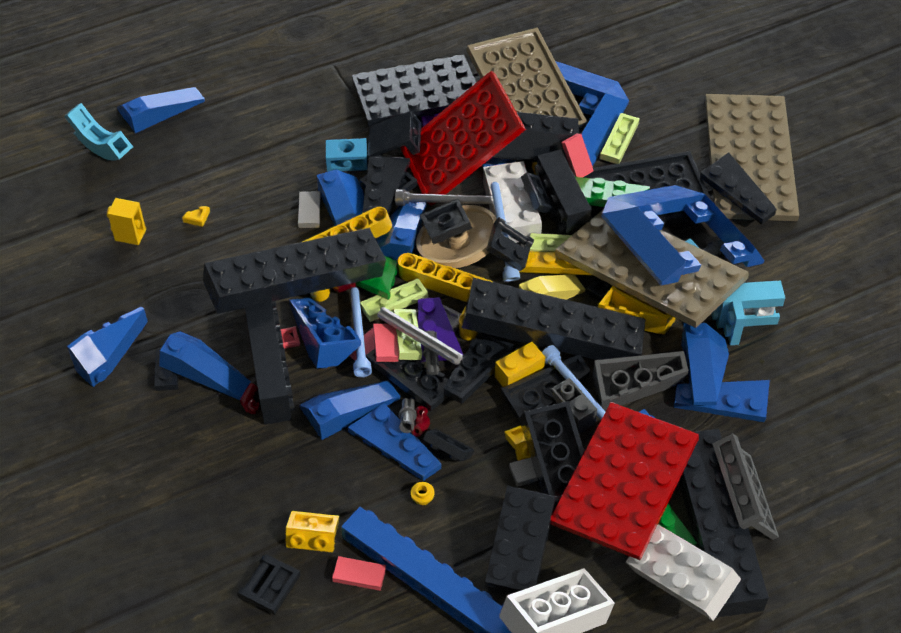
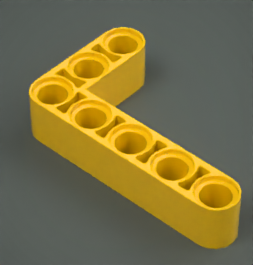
[303,207,392,302]
[398,253,492,341]

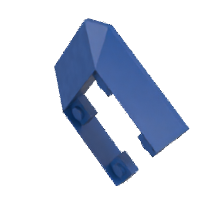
[555,61,629,167]
[601,185,764,286]

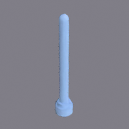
[491,182,520,282]
[350,287,372,377]
[542,345,605,420]

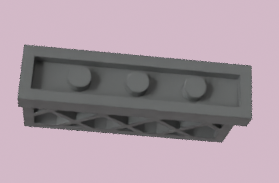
[713,434,779,540]

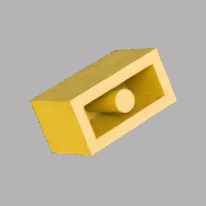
[107,198,146,245]
[495,342,545,387]

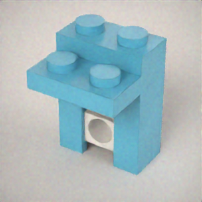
[711,281,785,345]

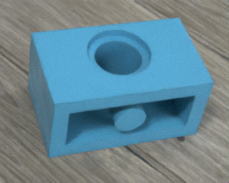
[326,138,368,172]

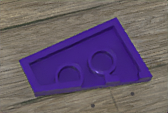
[418,298,463,362]

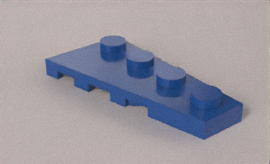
[674,380,770,422]
[348,403,441,481]

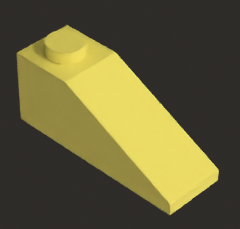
[519,274,585,300]

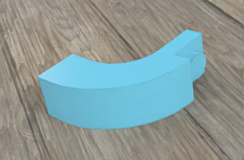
[64,103,133,161]

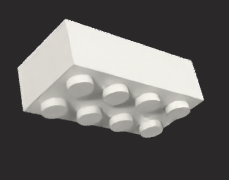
[483,161,542,243]
[626,525,741,621]
[499,568,615,633]

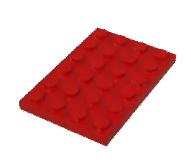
[400,71,526,206]
[550,402,699,560]

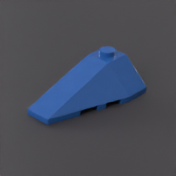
[117,87,205,133]
[317,169,364,226]
[375,202,427,260]
[289,298,362,368]
[67,307,148,387]
[681,323,729,405]
[159,331,251,400]
[299,380,400,440]

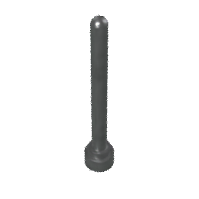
[395,189,494,206]

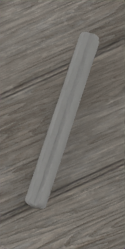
[377,307,463,365]

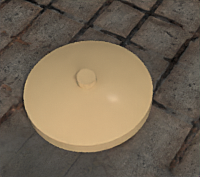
[416,205,496,268]

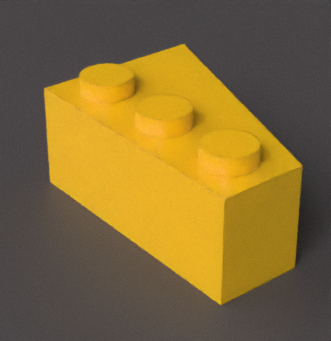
[598,286,676,335]

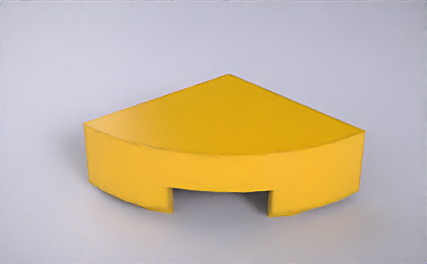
[182,206,210,227]

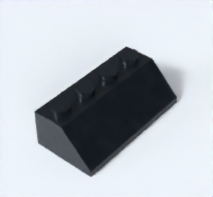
[493,112,579,165]

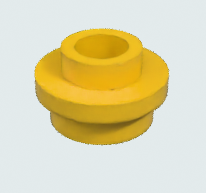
[411,482,434,505]

